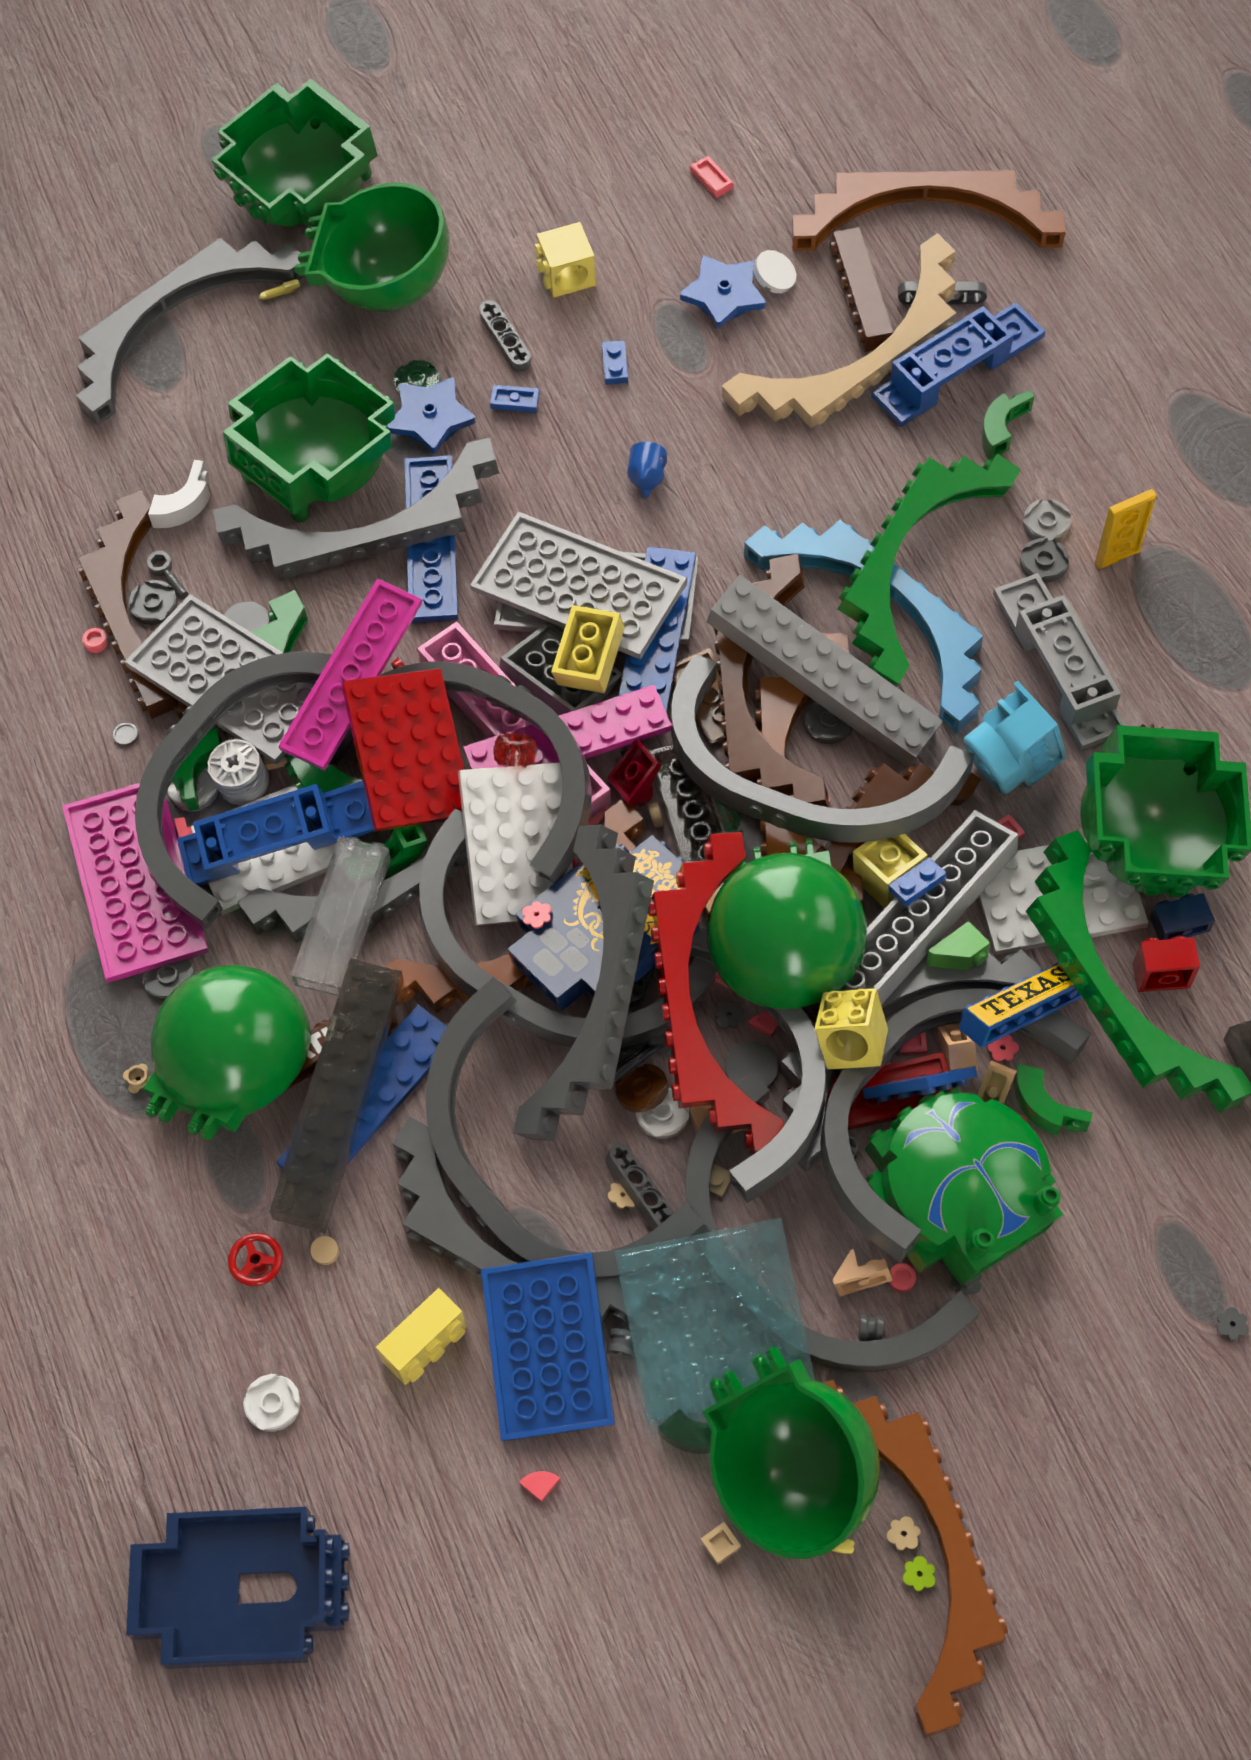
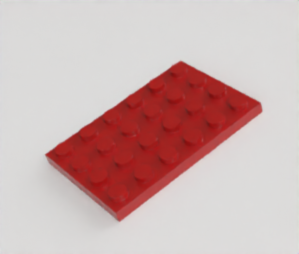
[341,668,464,831]

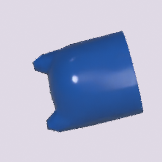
[627,441,668,498]

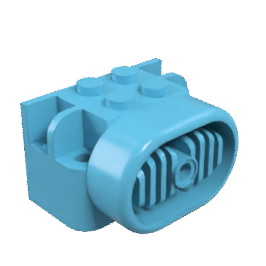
[963,680,1068,795]

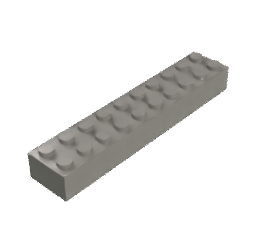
[706,575,943,768]
[819,810,1018,1005]

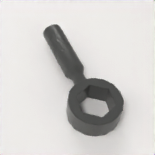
[147,551,188,599]

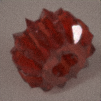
[493,732,537,769]

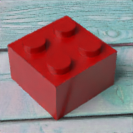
[1133,936,1200,992]

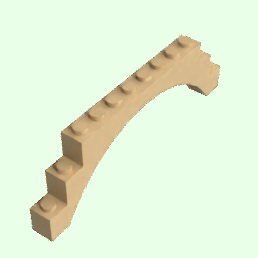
[722,233,956,428]

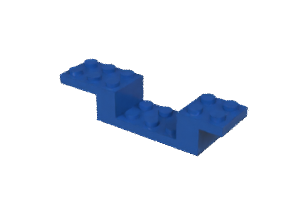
[872,302,1046,427]
[177,781,375,886]

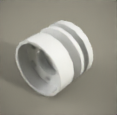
[208,739,270,805]

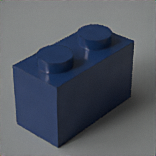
[1150,893,1215,940]

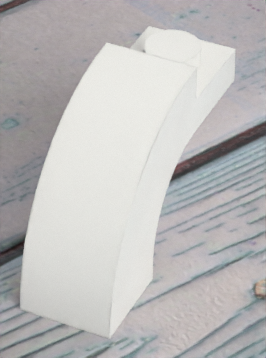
[148,460,211,528]

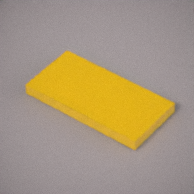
[1095,489,1157,569]

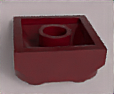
[607,739,661,807]

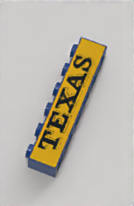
[958,962,1082,1048]

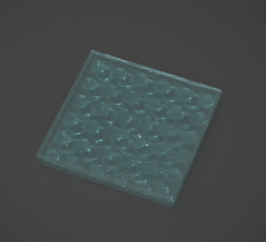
[615,1218,815,1422]

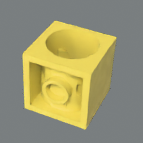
[535,222,596,298]
[853,834,927,908]
[815,988,888,1069]

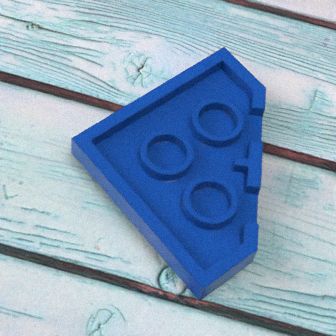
[863,1066,978,1102]

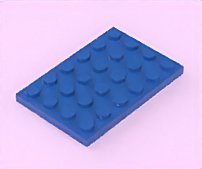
[481,1252,615,1441]

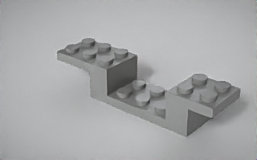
[993,573,1126,751]

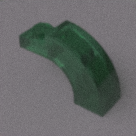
[658,1409,712,1454]

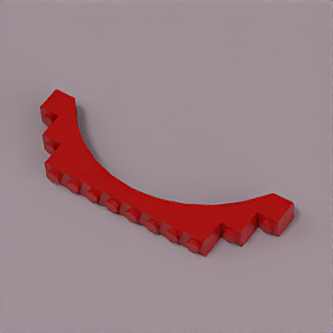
[648,832,784,1156]

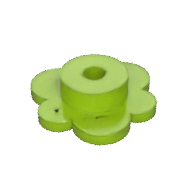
[903,1556,935,1591]

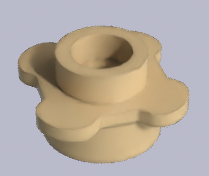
[123,1064,150,1094]

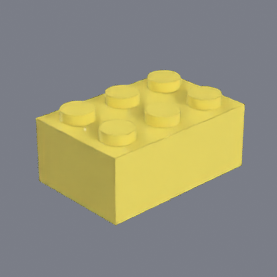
[551,605,625,694]
[376,1288,467,1385]

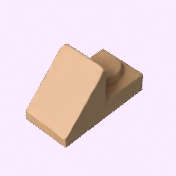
[977,1061,1017,1104]
[833,1248,893,1296]

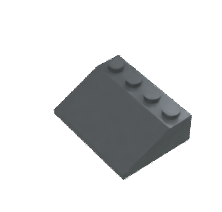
[499,622,623,716]

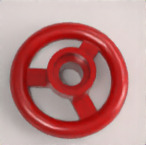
[228,1233,283,1287]

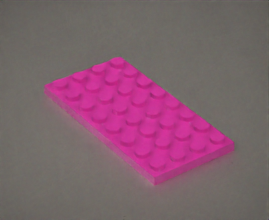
[62,783,209,983]

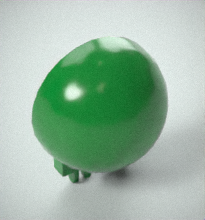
[294,182,450,312]
[707,838,867,1009]
[143,965,311,1141]
[702,1346,880,1559]

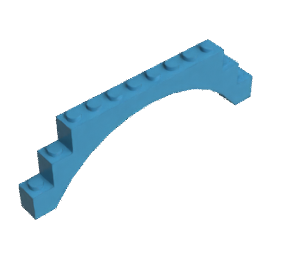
[744,520,983,733]

